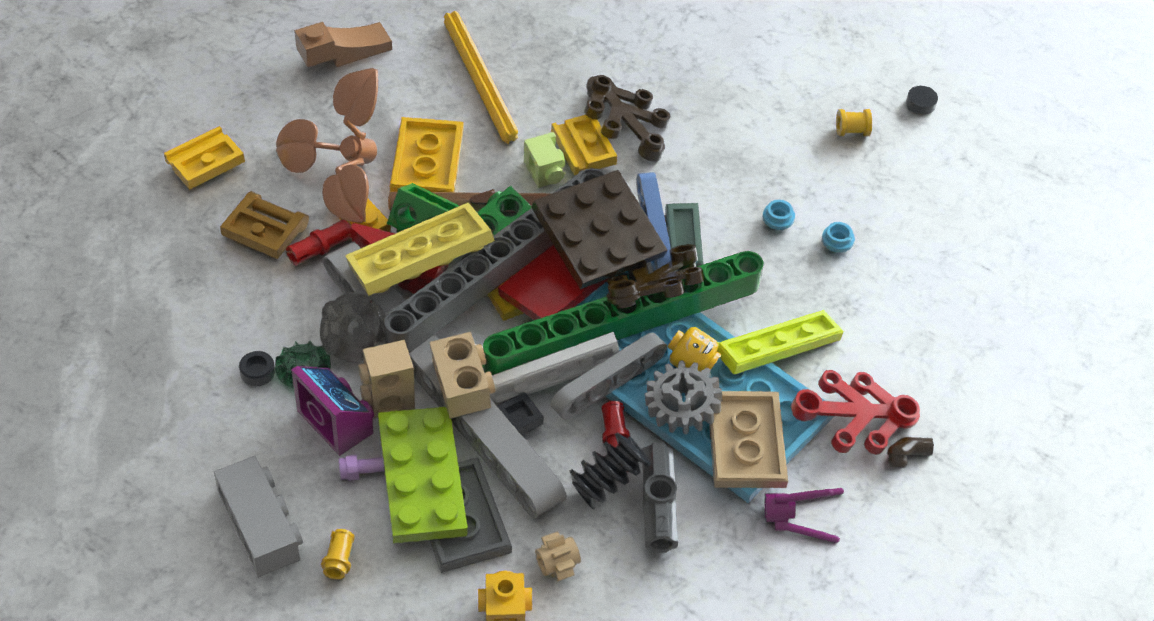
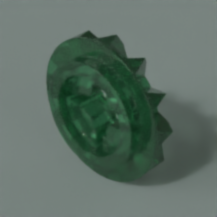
[275,340,331,388]

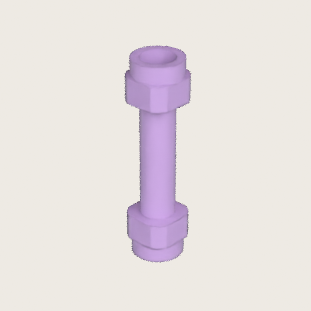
[338,455,384,481]

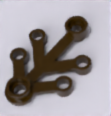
[584,75,671,162]
[606,244,704,308]

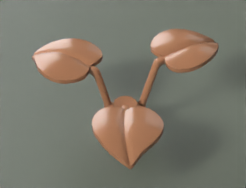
[276,68,378,223]

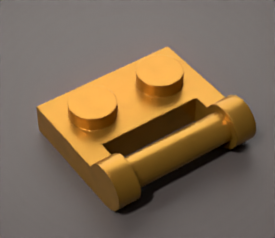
[220,191,309,259]

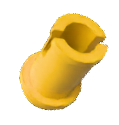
[321,529,355,579]

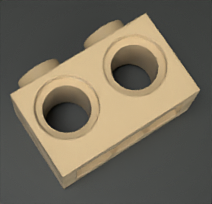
[429,332,495,418]
[358,340,415,418]

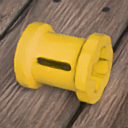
[836,109,872,136]

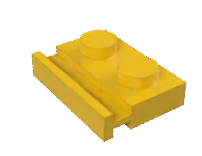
[551,115,617,176]
[164,126,245,190]

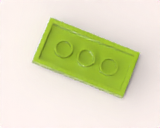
[378,407,468,544]

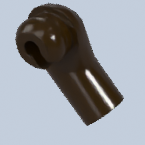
[887,437,934,468]

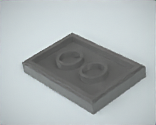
[429,457,512,573]

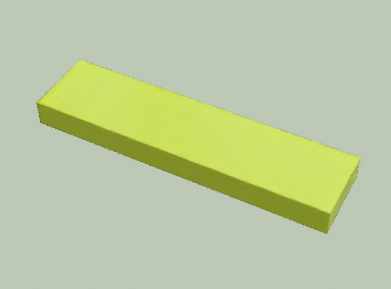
[717,310,844,374]

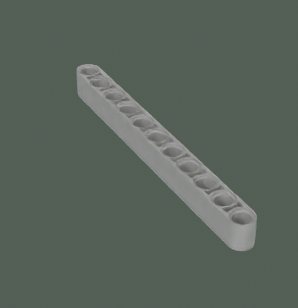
[323,242,567,518]

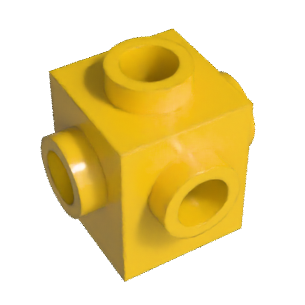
[478,570,532,621]

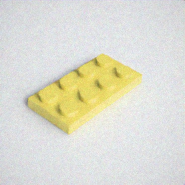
[345,203,495,296]

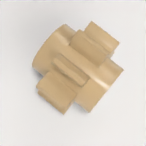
[535,531,581,581]

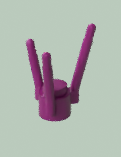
[764,488,844,543]

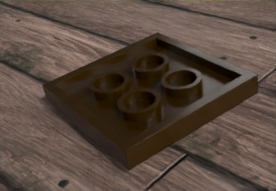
[531,170,668,290]

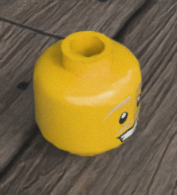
[667,327,721,371]

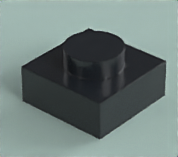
[497,392,544,435]

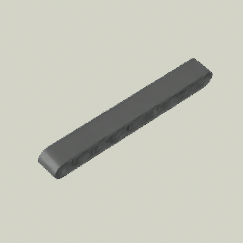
[384,168,605,353]

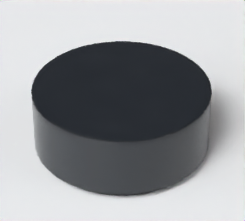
[906,85,938,115]
[239,351,275,386]

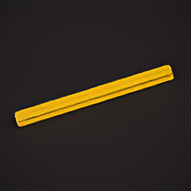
[444,11,518,143]

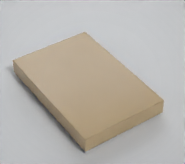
[709,391,788,488]

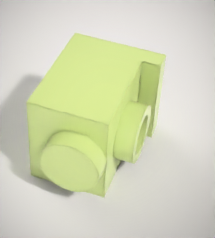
[524,132,565,188]

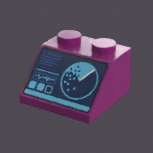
[292,366,374,456]

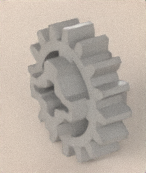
[645,361,723,434]

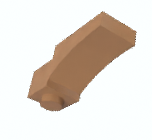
[294,22,392,67]

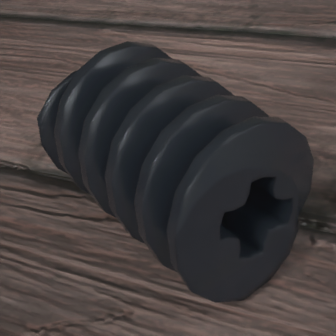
[569,432,652,510]

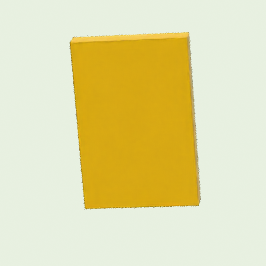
[389,117,464,192]

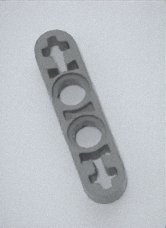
[550,332,667,420]

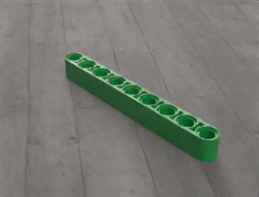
[483,251,764,375]

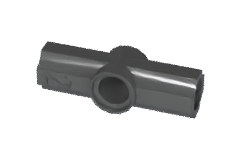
[642,443,678,553]

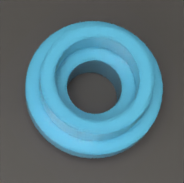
[762,200,795,230]
[822,222,855,253]

